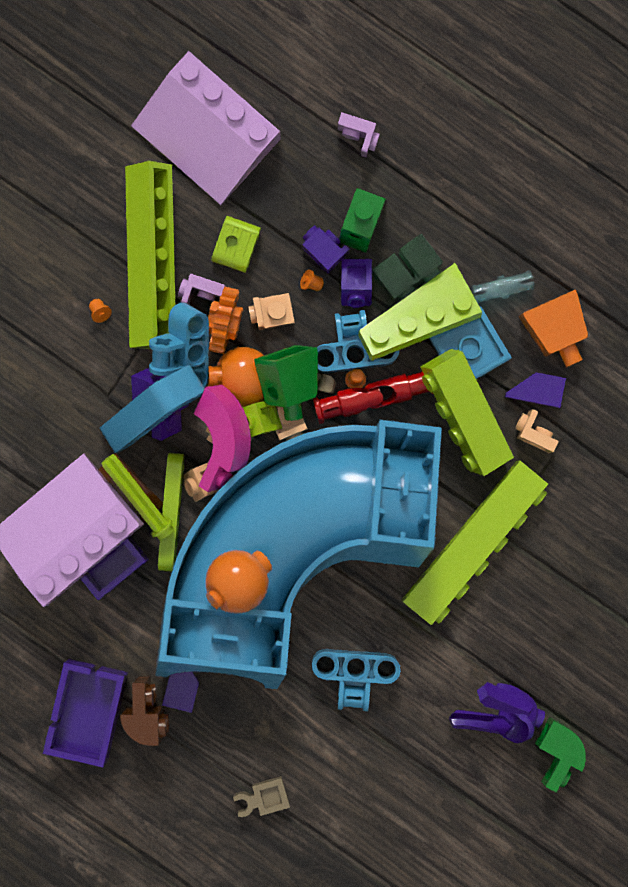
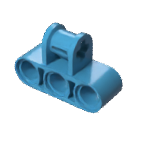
[149,302,209,388]
[317,310,399,374]
[312,649,401,712]

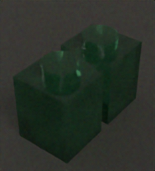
[372,233,443,302]

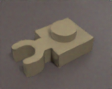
[233,776,290,817]

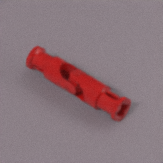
[312,372,433,424]

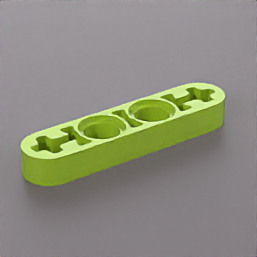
[158,453,184,572]

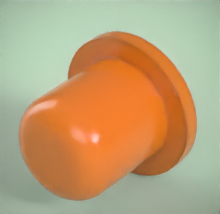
[300,269,324,291]
[89,299,112,323]
[345,369,366,388]

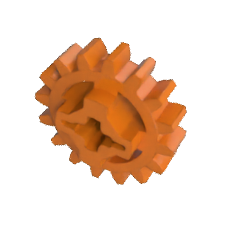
[208,286,243,354]

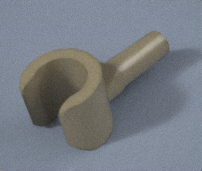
[317,373,336,394]

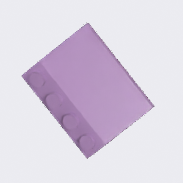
[131,51,281,205]
[0,453,144,607]

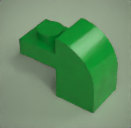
[535,717,586,793]

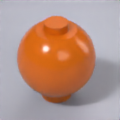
[208,347,265,408]
[205,550,272,614]

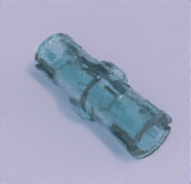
[471,270,535,304]

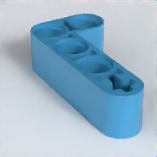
[99,365,205,454]

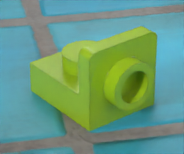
[243,401,283,437]

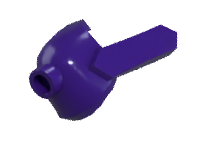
[448,682,545,743]

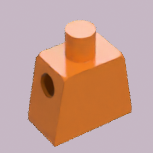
[519,289,588,367]

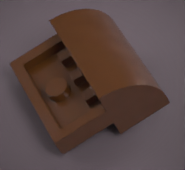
[120,676,169,746]

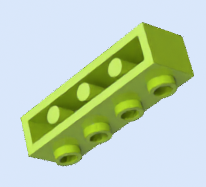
[420,349,514,476]

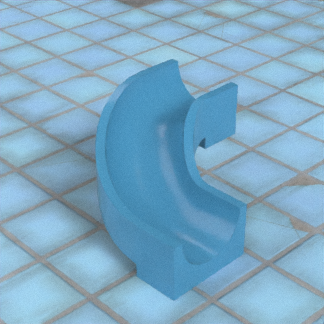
[155,420,441,689]

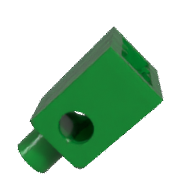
[339,188,386,253]
[254,345,318,421]

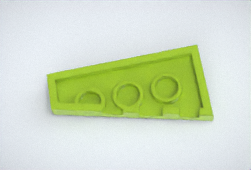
[358,263,482,361]

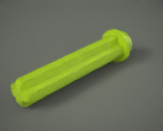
[102,454,174,540]

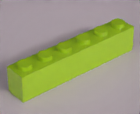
[125,161,175,349]
[402,461,548,625]

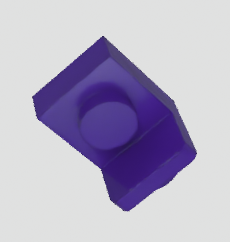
[341,259,372,308]

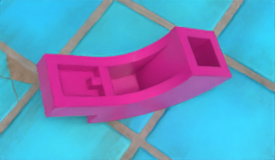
[194,385,251,492]

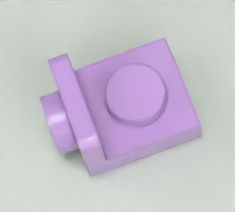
[338,112,380,157]
[178,274,225,305]

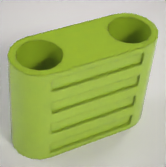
[211,216,261,273]

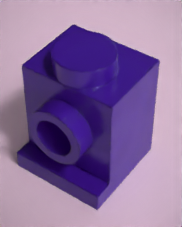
[302,225,350,274]

